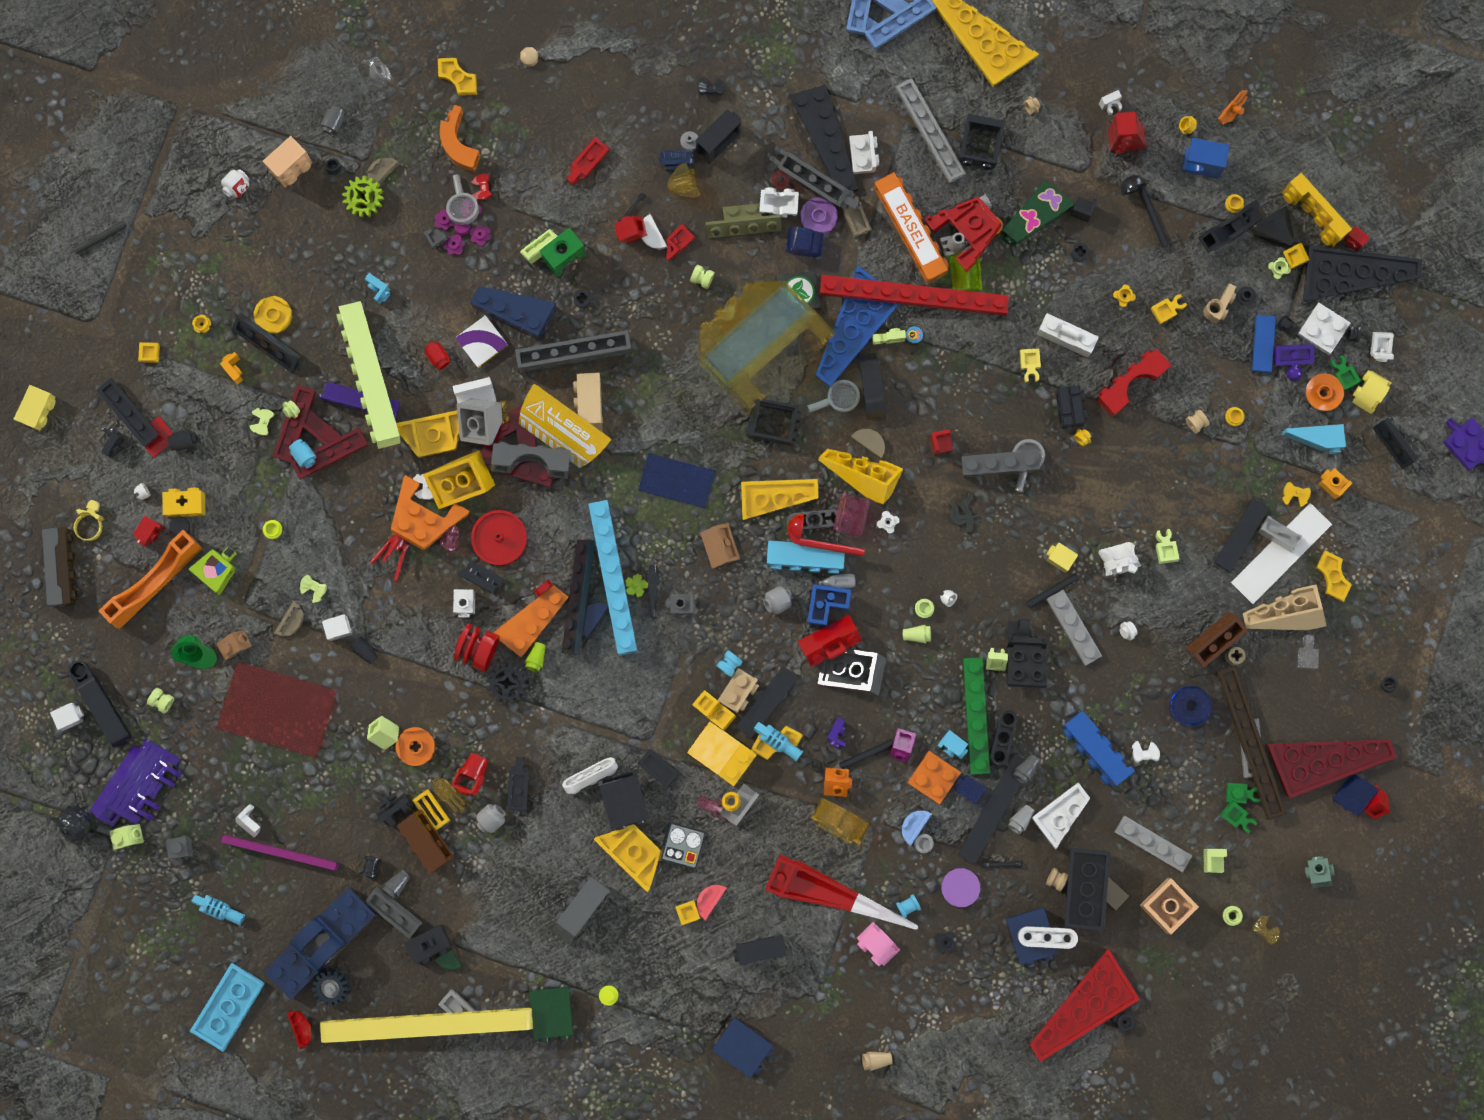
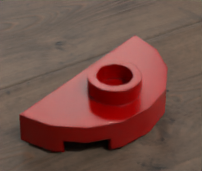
[287,1011,311,1050]

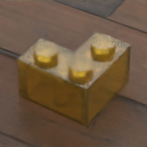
[811,798,870,845]

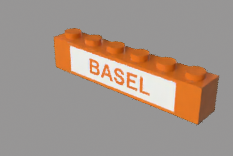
[873,172,949,284]

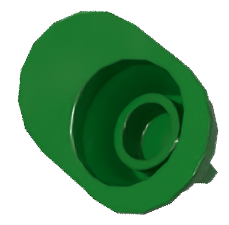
[170,635,217,669]

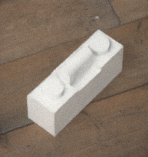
[1037,313,1099,358]

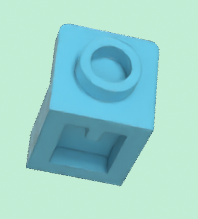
[365,273,390,304]

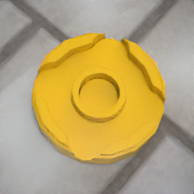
[254,296,292,334]

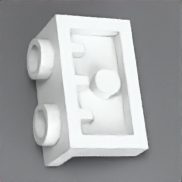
[849,131,879,174]

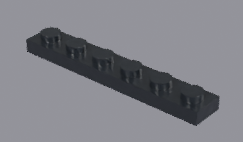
[561,539,595,655]

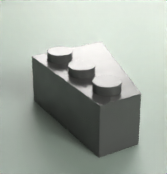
[551,877,610,945]

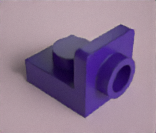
[827,717,846,749]

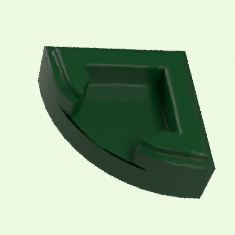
[435,949,462,969]

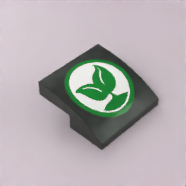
[775,271,820,313]

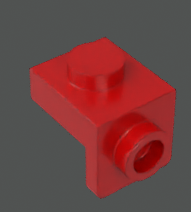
[1343,226,1369,251]

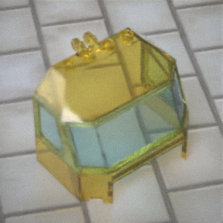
[696,281,835,414]

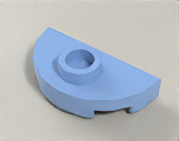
[902,811,932,846]

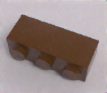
[1185,612,1248,668]
[397,809,454,874]

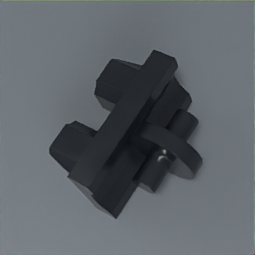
[376,792,413,827]

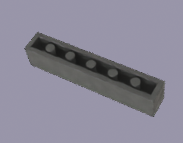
[515,330,632,373]

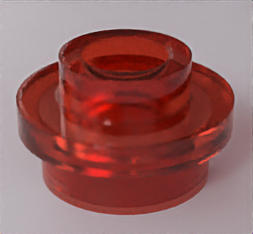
[771,170,790,189]

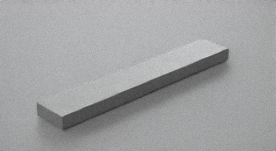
[895,78,966,184]

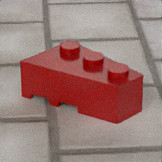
[1108,112,1147,154]

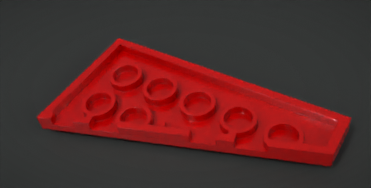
[1029,948,1140,1062]

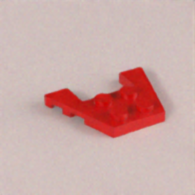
[923,197,1002,273]

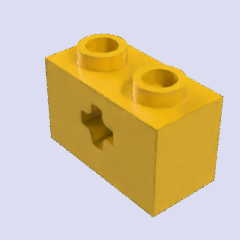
[162,488,206,518]

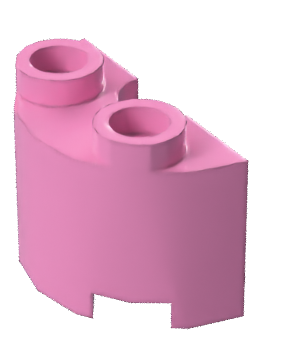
[857,922,900,967]

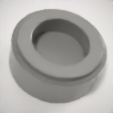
[914,834,934,853]

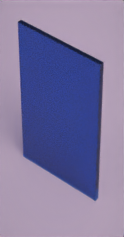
[638,453,715,508]

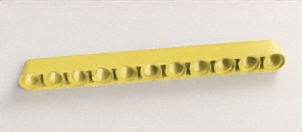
[320,1008,533,1043]

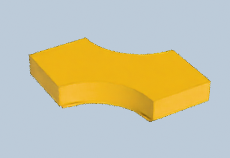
[438,58,477,96]
[1316,551,1352,602]
[751,726,803,760]

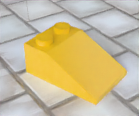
[423,450,495,509]
[687,722,757,787]

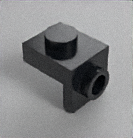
[101,427,124,459]

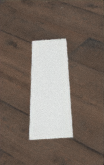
[1231,503,1332,604]

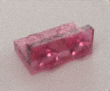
[833,493,870,536]

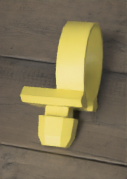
[74,500,105,541]

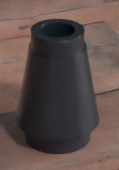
[350,636,378,664]

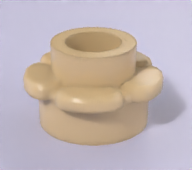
[1024,96,1040,115]

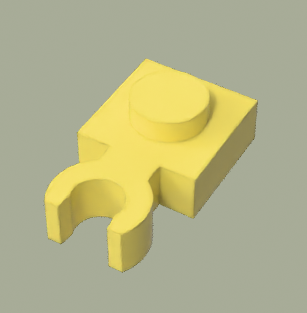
[1019,349,1041,383]

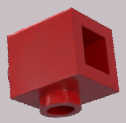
[615,216,647,243]

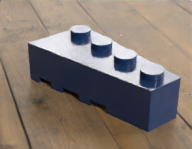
[470,286,557,341]

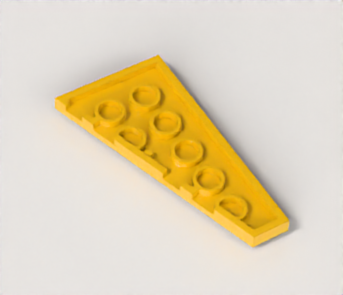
[932,0,1039,87]

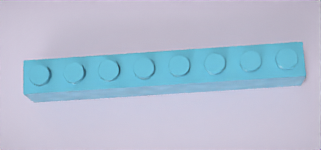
[589,500,638,656]

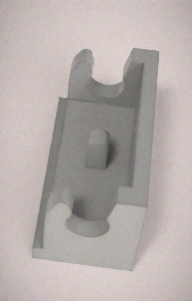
[1258,516,1302,552]

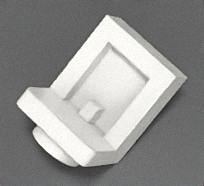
[1370,332,1394,362]

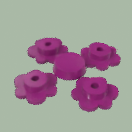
[435,200,490,255]

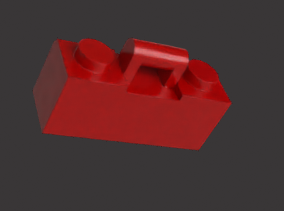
[797,615,862,667]

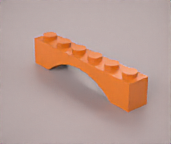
[98,530,203,629]

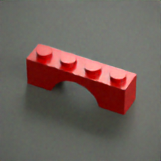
[1097,348,1171,417]

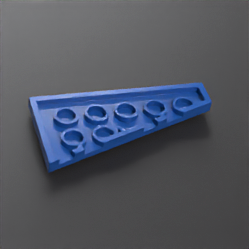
[815,266,899,388]

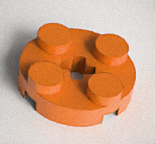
[396,727,435,766]

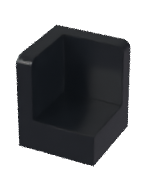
[1070,197,1097,222]

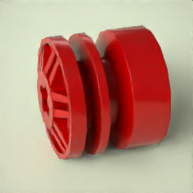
[454,623,500,673]

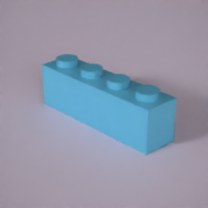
[767,541,845,574]

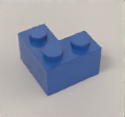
[807,584,851,627]

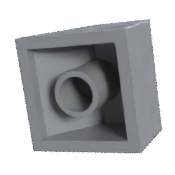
[457,398,502,445]

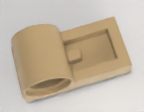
[1203,283,1236,324]

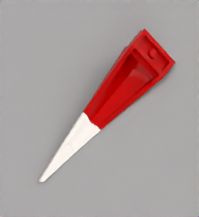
[765,854,918,930]

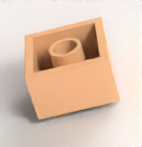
[263,136,313,187]
[1140,878,1199,934]

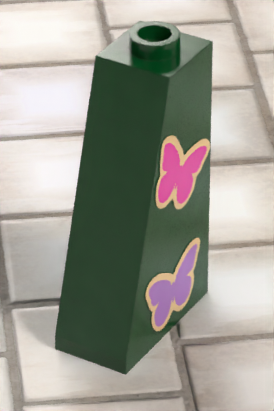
[1001,180,1075,247]

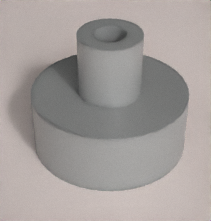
[680,131,698,151]

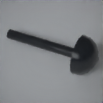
[1120,175,1169,248]

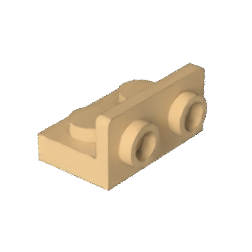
[718,668,759,713]

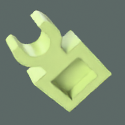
[872,328,906,345]
[1156,529,1179,564]

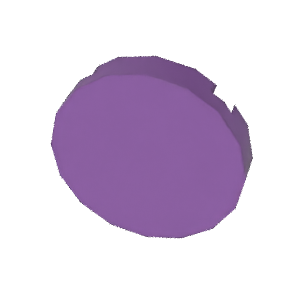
[800,197,838,235]
[941,868,980,907]

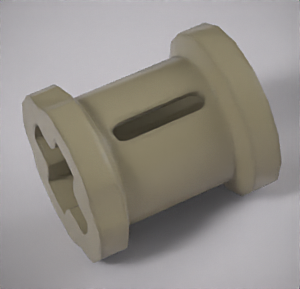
[1224,647,1246,666]

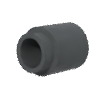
[320,105,345,135]

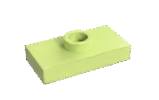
[520,229,557,264]

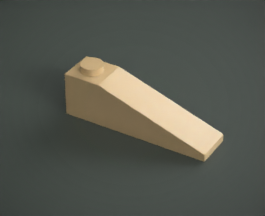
[1243,585,1326,630]

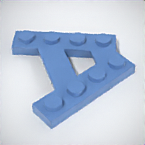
[846,0,937,50]

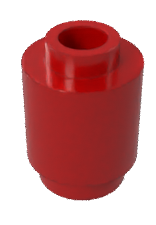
[424,341,451,370]

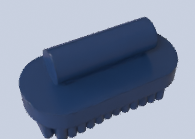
[659,149,695,171]

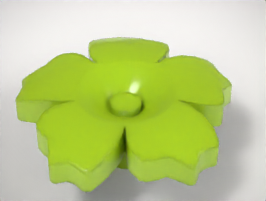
[625,574,648,597]

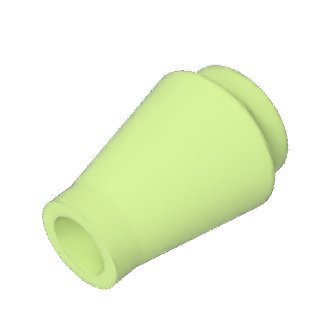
[903,625,931,644]

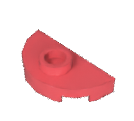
[697,885,727,921]

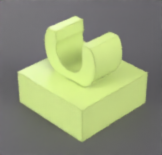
[986,648,1008,671]

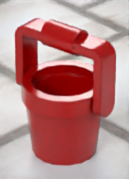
[451,753,488,796]

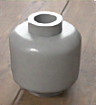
[763,586,793,615]
[476,804,505,833]

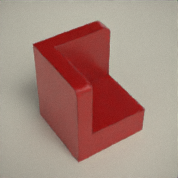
[930,429,953,455]
[1360,784,1391,820]

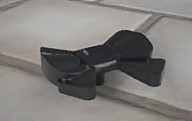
[698,77,724,96]

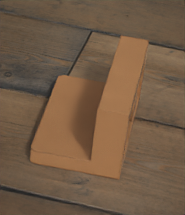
[701,523,740,568]

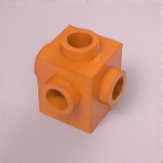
[824,768,852,797]

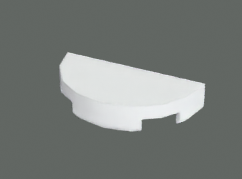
[642,214,667,250]

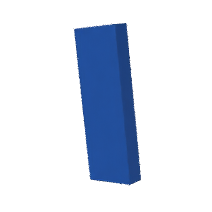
[1251,315,1276,373]

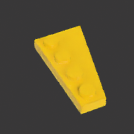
[741,479,818,520]

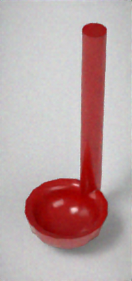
[788,514,865,556]

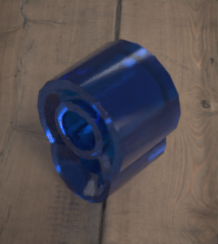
[786,227,824,257]

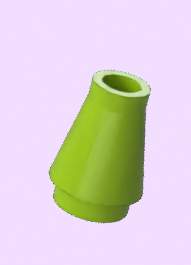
[525,642,546,672]

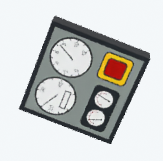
[658,822,706,870]

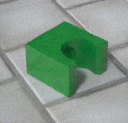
[539,227,586,278]

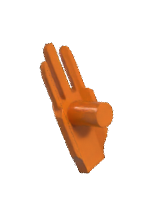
[1218,90,1248,125]

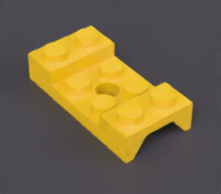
[1282,173,1352,248]

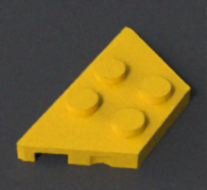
[396,410,460,458]
[594,824,661,892]

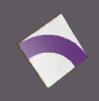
[455,315,508,368]

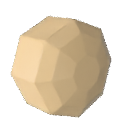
[520,47,538,67]

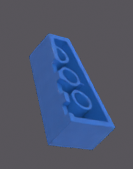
[1062,711,1135,787]

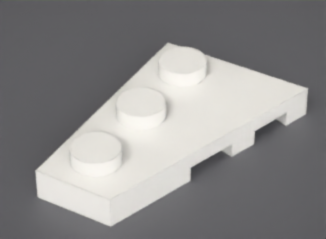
[1032,783,1090,849]

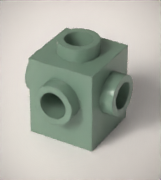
[1305,856,1335,888]

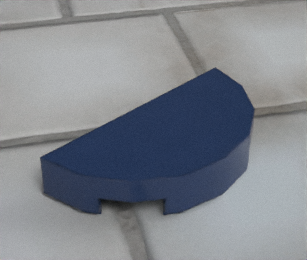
[583,603,609,638]

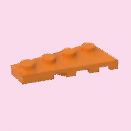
[493,585,569,658]

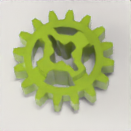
[342,176,384,218]

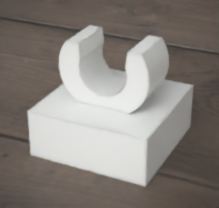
[1099,90,1122,115]

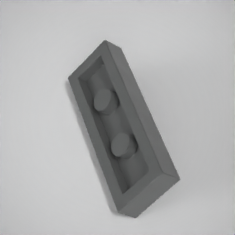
[365,886,422,939]

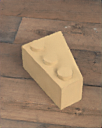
[573,373,603,432]

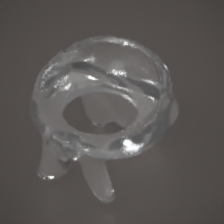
[362,57,392,87]

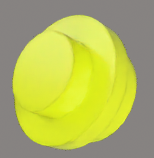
[263,520,282,539]
[599,985,619,1006]

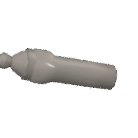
[819,574,855,589]

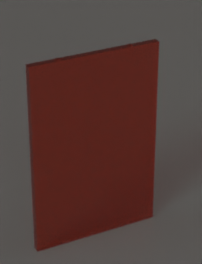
[216,662,337,758]

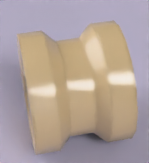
[1186,410,1210,434]
[1046,867,1068,892]

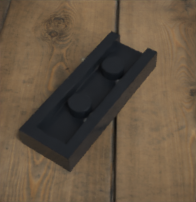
[1373,417,1418,470]

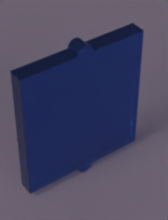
[1332,774,1379,817]

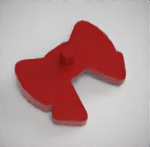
[471,174,492,201]

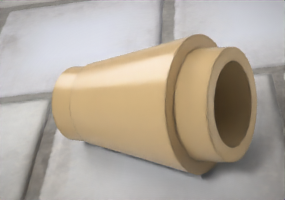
[862,1052,892,1071]

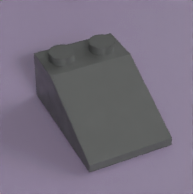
[818,649,886,696]

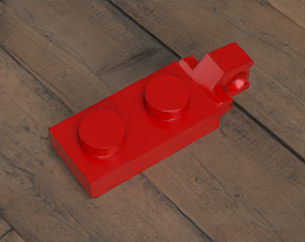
[566,137,610,186]

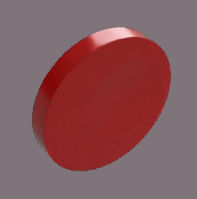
[471,510,527,566]

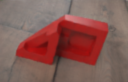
[666,224,696,261]

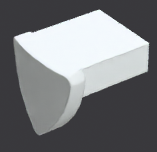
[236,804,260,837]

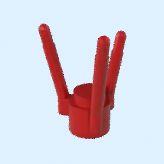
[370,534,409,582]

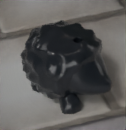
[51,805,93,842]

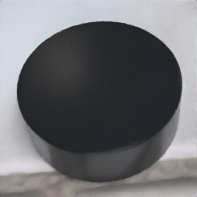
[170,517,190,536]

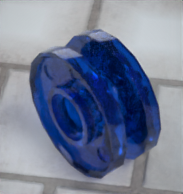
[1169,685,1212,727]

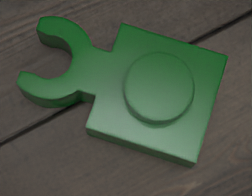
[1330,355,1361,391]
[1226,783,1260,804]
[1220,800,1257,833]

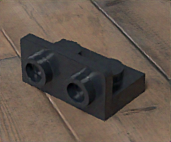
[459,561,504,595]

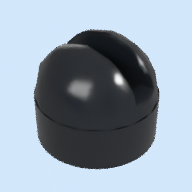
[325,159,341,175]
[1278,315,1295,332]
[1381,676,1398,693]

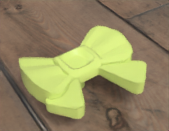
[250,408,275,436]
[300,575,327,603]

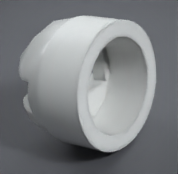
[134,483,151,500]
[940,590,957,607]

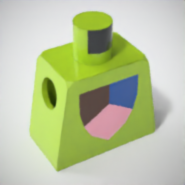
[189,547,237,595]

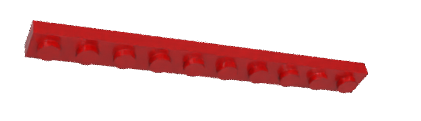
[820,275,1009,316]

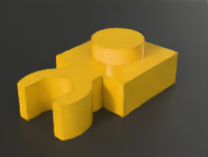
[1150,294,1187,324]

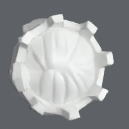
[1098,542,1141,576]

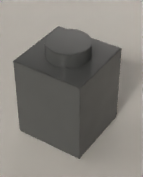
[166,836,193,859]

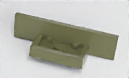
[706,203,782,238]

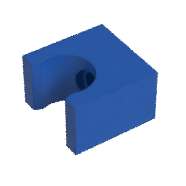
[1181,138,1230,178]

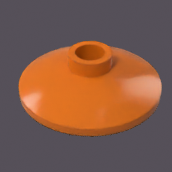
[1305,373,1344,411]

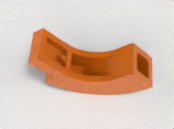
[440,105,481,173]

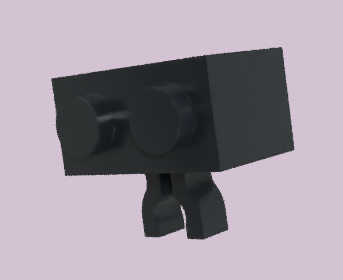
[405,924,452,966]

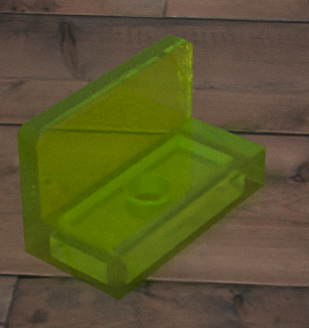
[950,253,983,292]

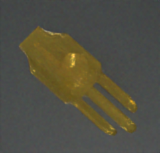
[431,776,465,812]

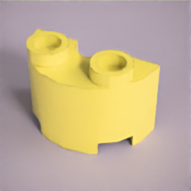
[1352,370,1392,414]

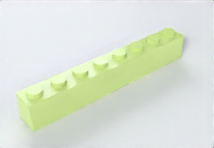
[336,301,401,449]

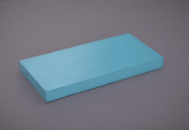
[190,963,266,1052]

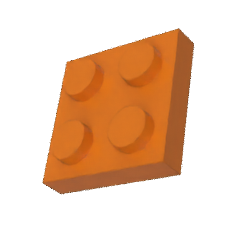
[907,751,961,805]

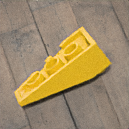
[819,449,903,504]

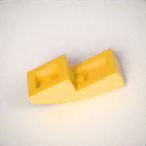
[692,690,736,731]

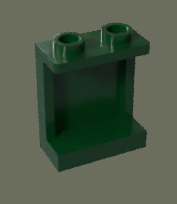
[529,986,574,1042]

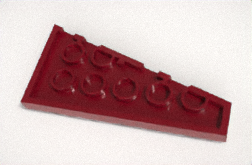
[1266,739,1397,799]

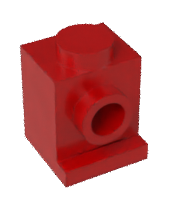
[133,515,165,547]

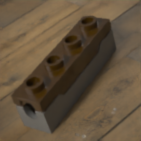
[42,527,78,607]

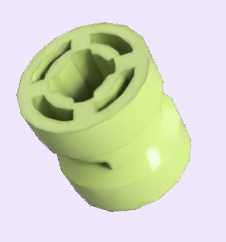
[690,265,715,289]
[147,688,174,714]

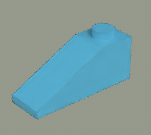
[1282,424,1346,454]

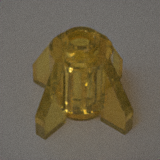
[667,163,701,198]

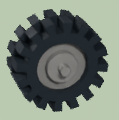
[312,968,351,1006]

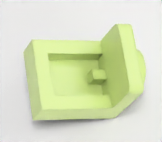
[110,824,144,850]

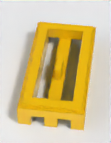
[412,789,451,831]

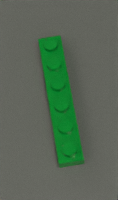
[963,657,990,775]

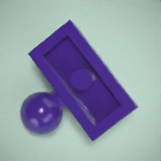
[1274,344,1314,381]

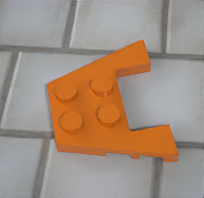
[391,475,470,550]

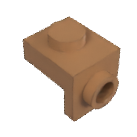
[216,630,252,660]

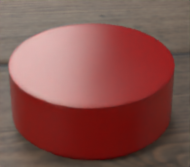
[534,579,553,596]

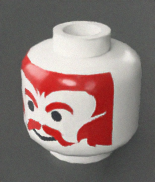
[221,170,250,198]

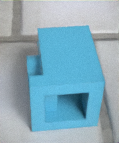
[936,730,968,759]

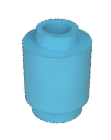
[289,439,316,468]

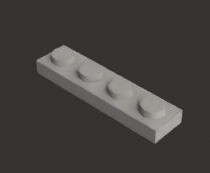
[1046,590,1102,666]
[1114,816,1192,873]

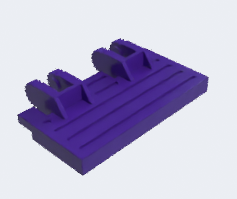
[102,739,182,824]

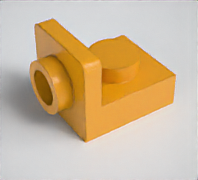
[220,352,243,385]

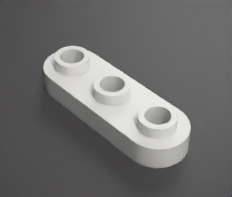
[562,758,618,794]
[1018,926,1078,949]

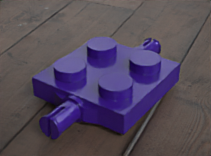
[1443,417,1484,471]

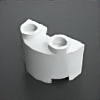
[760,188,799,218]

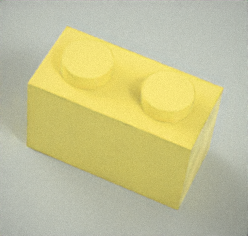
[14,385,56,431]

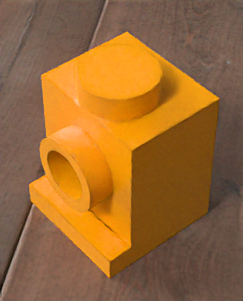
[1319,468,1352,499]

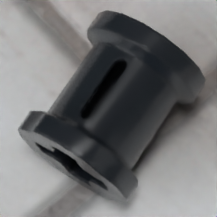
[360,855,382,878]

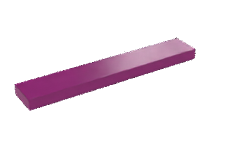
[221,835,339,870]

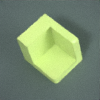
[367,716,399,750]
[1204,849,1227,873]

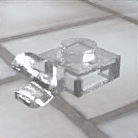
[1297,635,1319,669]

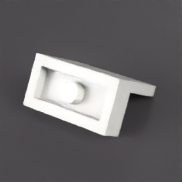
[453,377,496,403]

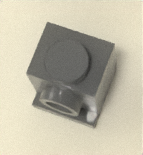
[667,594,694,615]

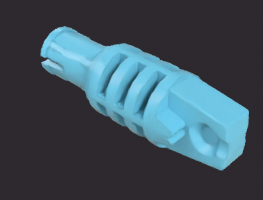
[753,722,803,761]
[191,895,245,926]

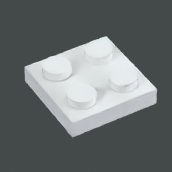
[1297,303,1350,355]

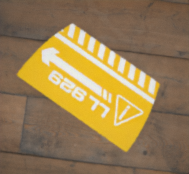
[519,384,611,468]

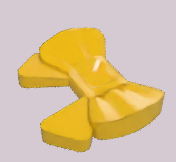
[1282,482,1311,507]

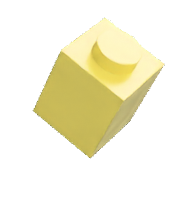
[1046,543,1078,573]

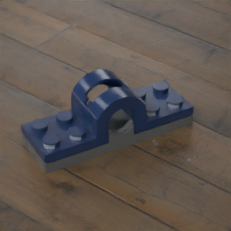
[264,887,378,1000]

